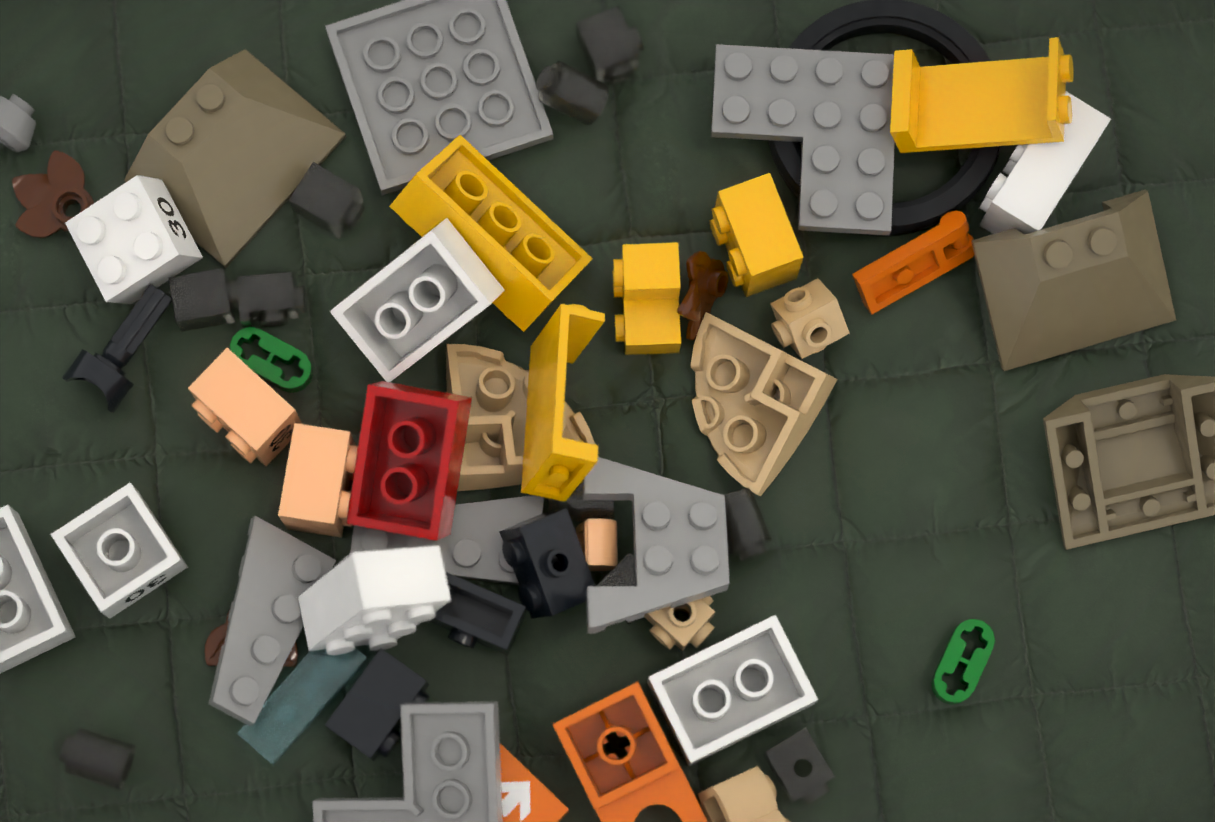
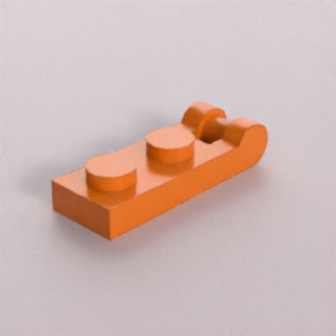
[852,211,974,315]

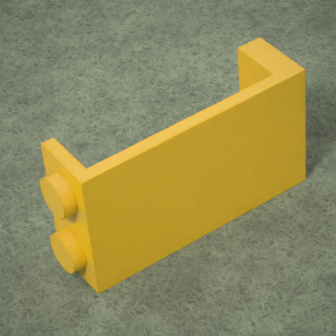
[890,37,1074,153]
[521,304,605,502]

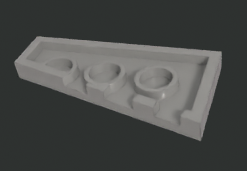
[350,495,545,586]
[208,516,336,726]

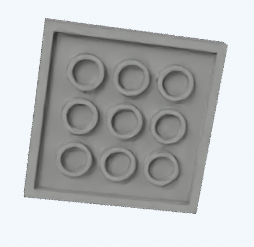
[325,0,553,195]

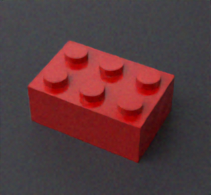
[346,381,472,541]

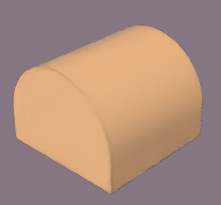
[576,519,618,571]

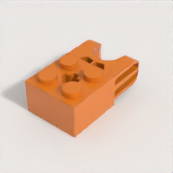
[552,681,707,822]

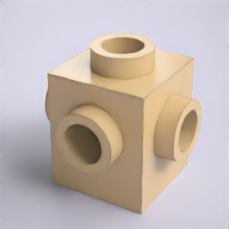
[770,278,850,359]
[644,596,715,651]

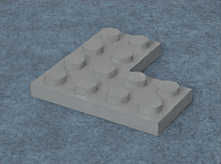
[711,44,895,236]
[313,701,503,822]

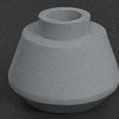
[0,94,36,153]

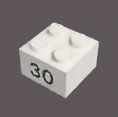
[65,175,203,304]
[50,483,188,619]

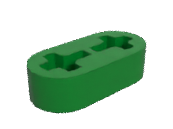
[230,327,313,393]
[931,619,995,705]

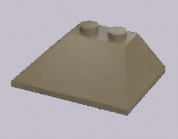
[124,49,346,268]
[971,190,1176,371]
[1043,374,1215,550]

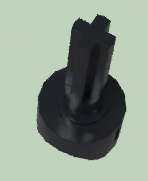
[62,284,173,413]

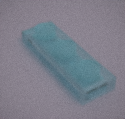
[237,648,368,766]

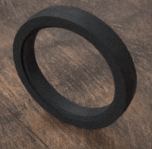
[768,0,1001,236]

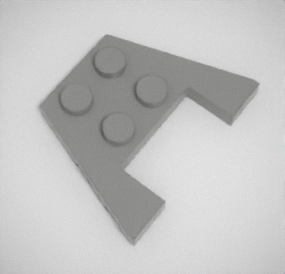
[583,457,730,633]

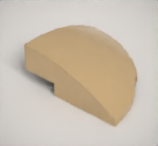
[691,312,838,496]
[446,344,595,491]

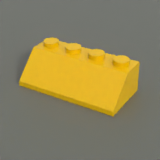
[389,135,593,332]

